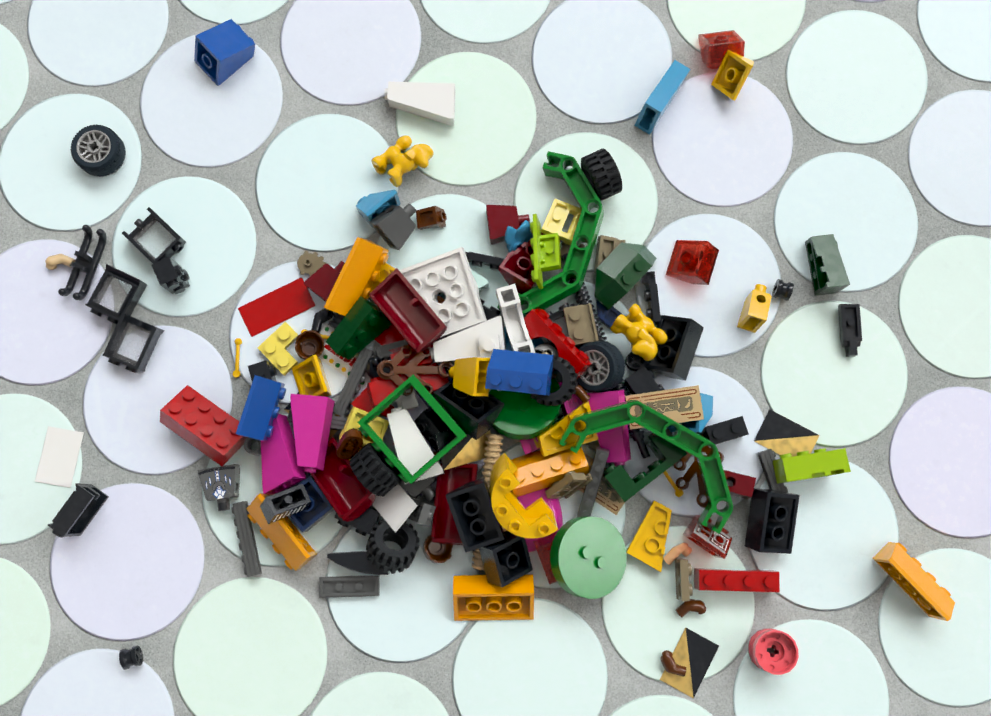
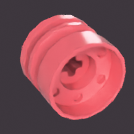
[748,628,799,675]

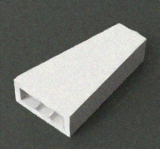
[384,82,455,126]
[430,316,506,364]
[387,407,445,484]

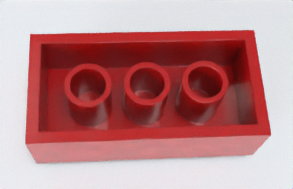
[160,385,248,466]

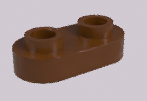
[336,429,363,459]

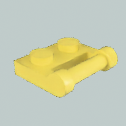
[541,199,582,245]
[339,407,389,447]

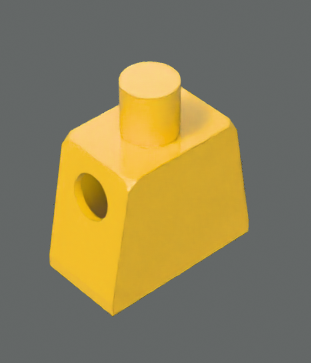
[737,284,772,333]
[449,357,490,396]

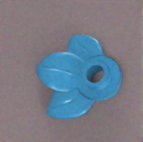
[505,220,533,253]

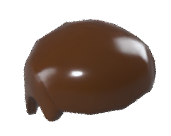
[295,330,325,360]
[423,535,453,563]

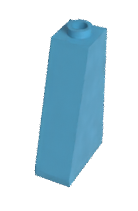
[634,60,690,135]

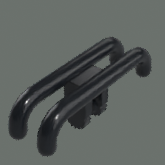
[58,225,107,300]

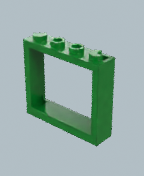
[358,374,467,484]

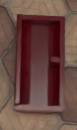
[369,268,447,353]
[310,437,376,522]
[431,463,478,545]

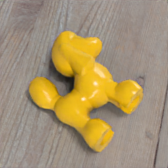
[371,135,434,187]
[610,303,668,361]

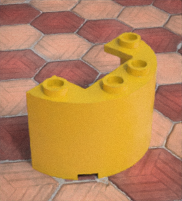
[489,453,558,538]

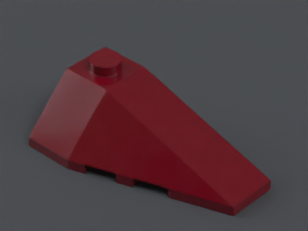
[498,232,562,294]

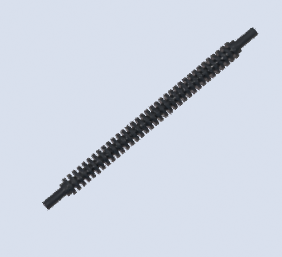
[562,253,650,459]

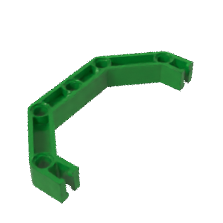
[497,151,604,318]
[559,400,733,534]

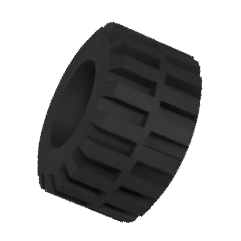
[581,148,622,201]
[530,356,578,406]
[350,443,402,497]
[366,520,420,574]

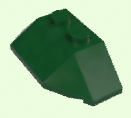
[594,242,657,310]

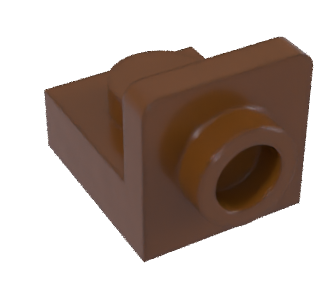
[416,206,447,230]

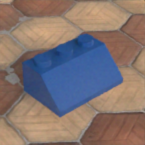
[485,349,554,396]
[236,375,286,441]

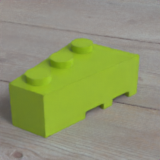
[772,448,851,484]

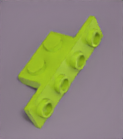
[530,214,561,289]

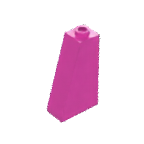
[587,390,631,466]
[290,394,335,473]
[261,414,306,495]

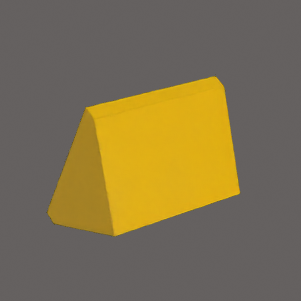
[711,50,754,101]
[292,355,332,397]

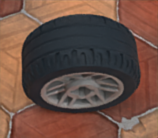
[70,124,126,177]
[577,341,625,393]

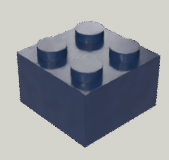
[290,476,334,532]

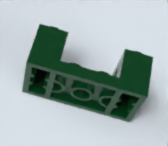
[601,428,688,503]

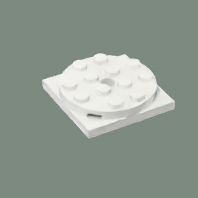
[399,247,487,338]

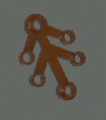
[377,345,454,396]
[673,433,727,508]

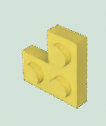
[257,322,299,376]

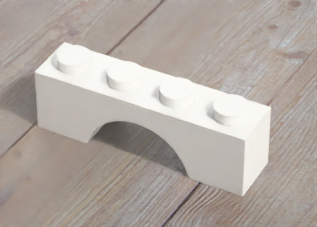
[496,284,535,353]

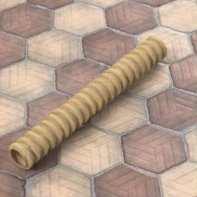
[471,434,503,570]

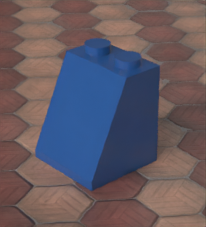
[194,19,255,86]

